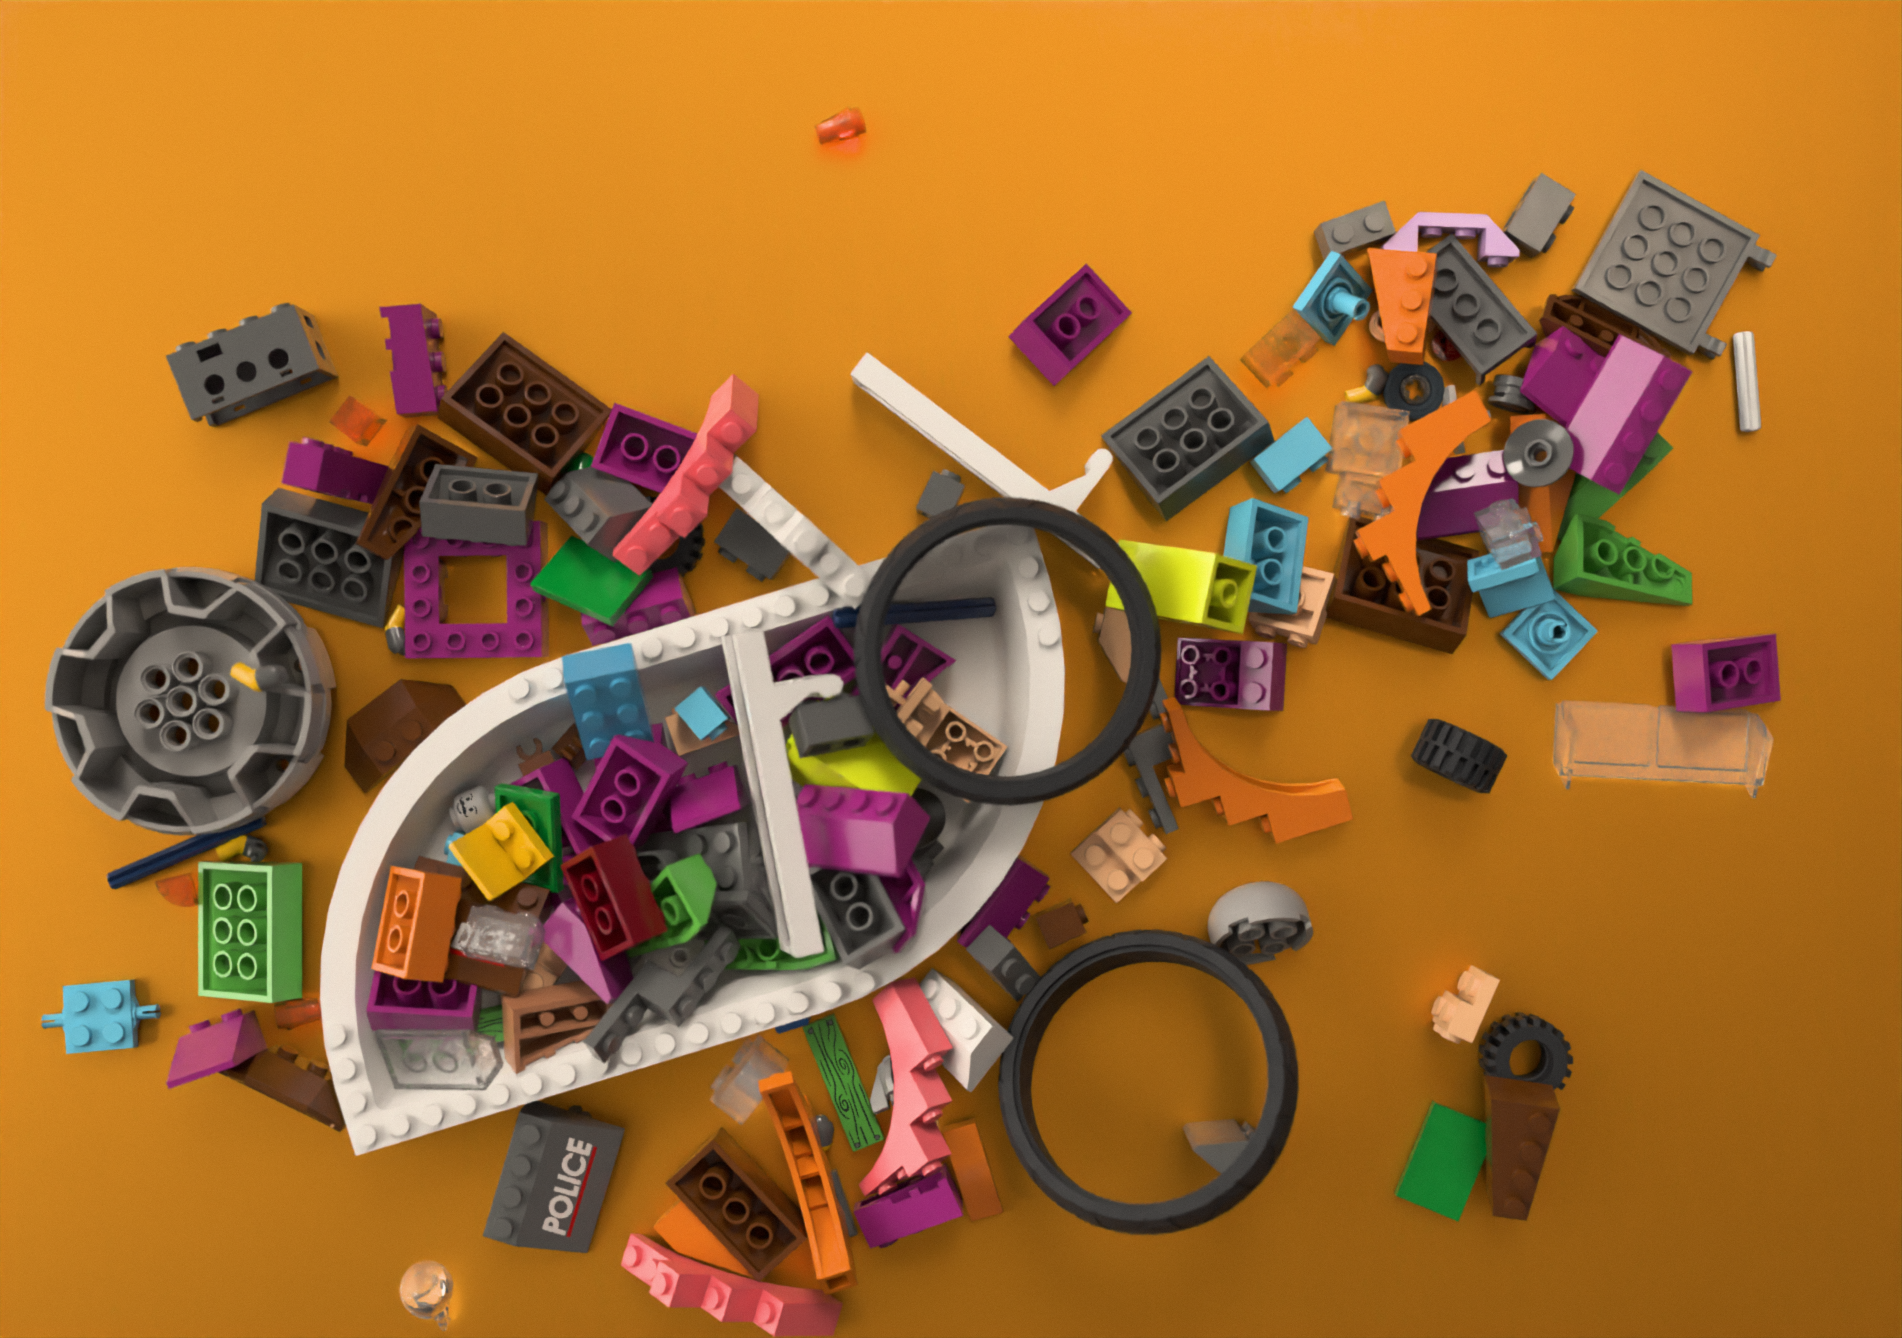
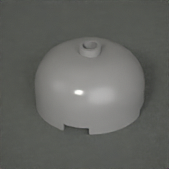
[1208,881,1313,965]

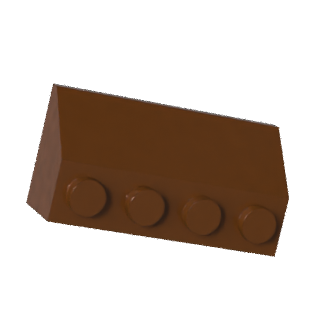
[665,1127,808,1282]

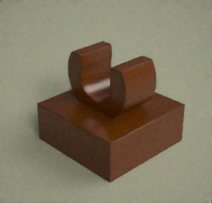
[551,723,587,770]
[516,738,555,777]

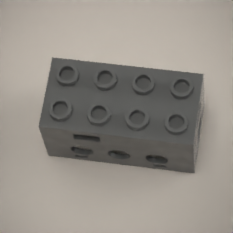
[166,303,339,427]

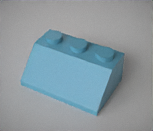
[1223,498,1309,614]

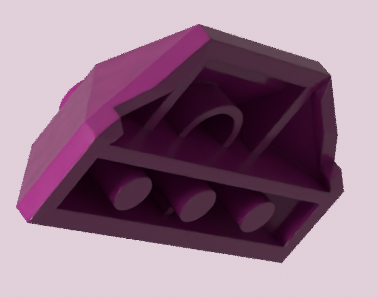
[879,858,927,954]

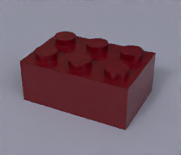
[560,834,668,961]

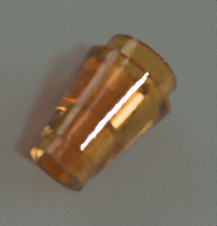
[815,106,867,145]
[274,998,322,1031]

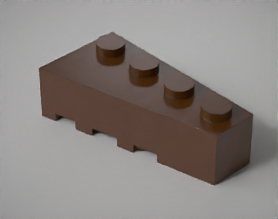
[1484,1075,1560,1221]

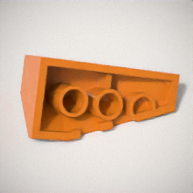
[1510,414,1576,553]

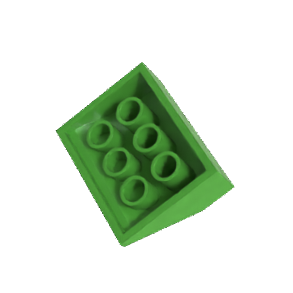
[198,861,302,1003]

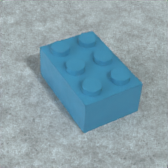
[562,642,654,760]

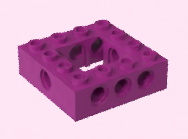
[404,521,549,658]

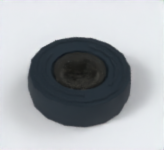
[1383,361,1445,421]

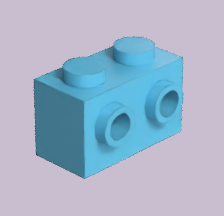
[1249,417,1332,493]

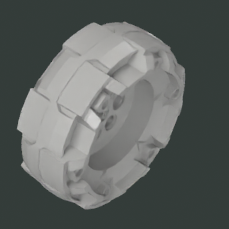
[45,567,336,836]

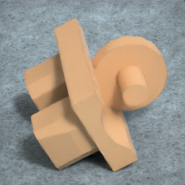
[886,677,943,738]

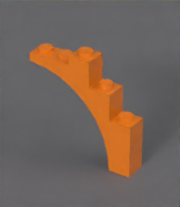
[1353,390,1492,617]
[1159,696,1353,844]
[758,1071,859,1295]

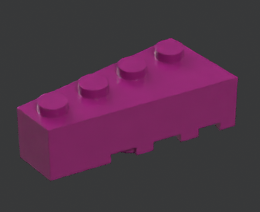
[281,437,389,504]

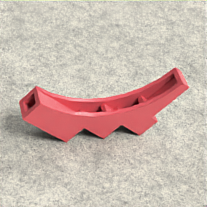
[612,374,759,576]
[859,977,953,1196]
[621,1233,843,1336]

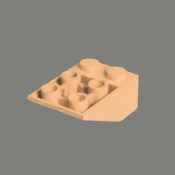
[910,702,1008,803]

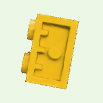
[449,802,554,901]

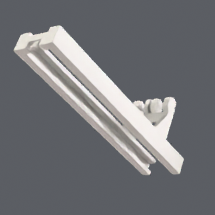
[850,352,1120,569]
[721,630,844,958]

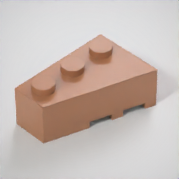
[501,980,614,1074]

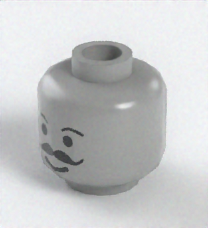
[449,786,496,833]

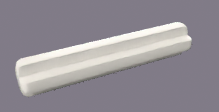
[1733,331,1761,432]

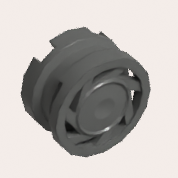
[1488,375,1536,415]

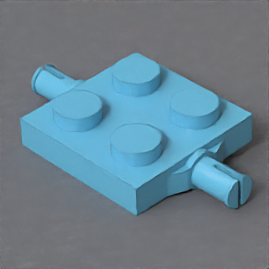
[41,979,161,1054]

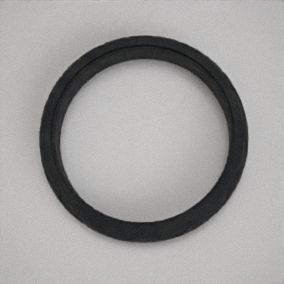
[854,497,1161,806]
[998,930,1299,1235]

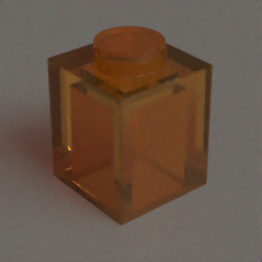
[329,395,387,447]

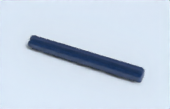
[832,597,997,629]
[106,816,267,889]

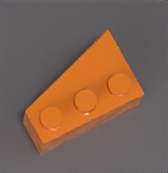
[1367,248,1438,365]

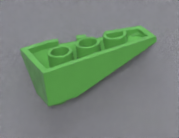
[1557,432,1673,542]
[1553,514,1692,606]
[626,853,717,958]
[704,906,840,970]

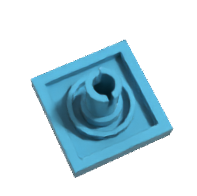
[1293,251,1373,346]
[1500,589,1598,680]

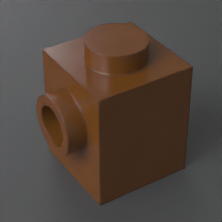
[1034,898,1089,949]

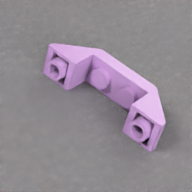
[1379,212,1519,267]

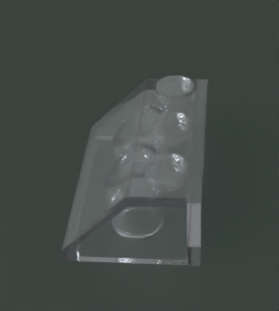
[374,1029,504,1090]

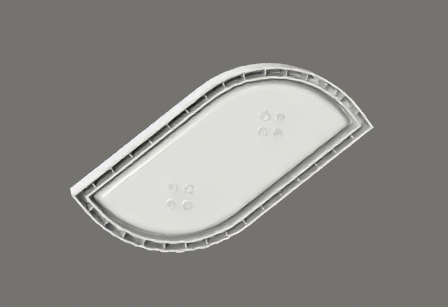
[320,525,1065,1156]

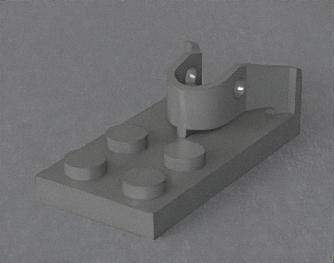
[1426,234,1537,385]
[636,822,754,892]

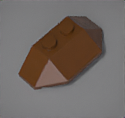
[1539,294,1672,359]
[344,679,467,793]
[218,1045,347,1132]

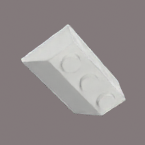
[919,968,1013,1092]

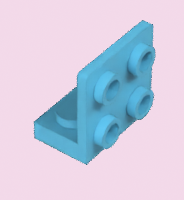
[1467,541,1555,618]

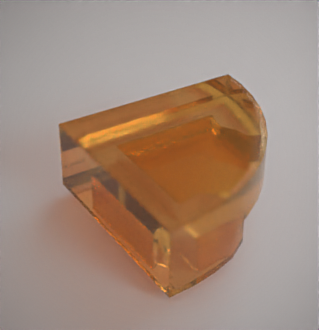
[155,872,198,907]

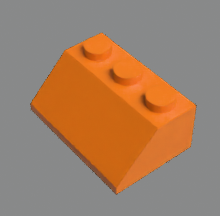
[371,866,462,982]

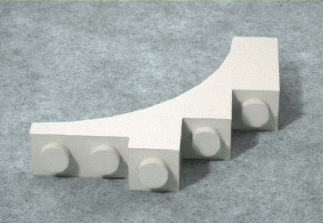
[719,454,872,609]

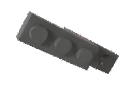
[1123,678,1179,834]
[583,924,741,1064]

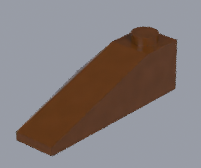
[356,424,477,561]

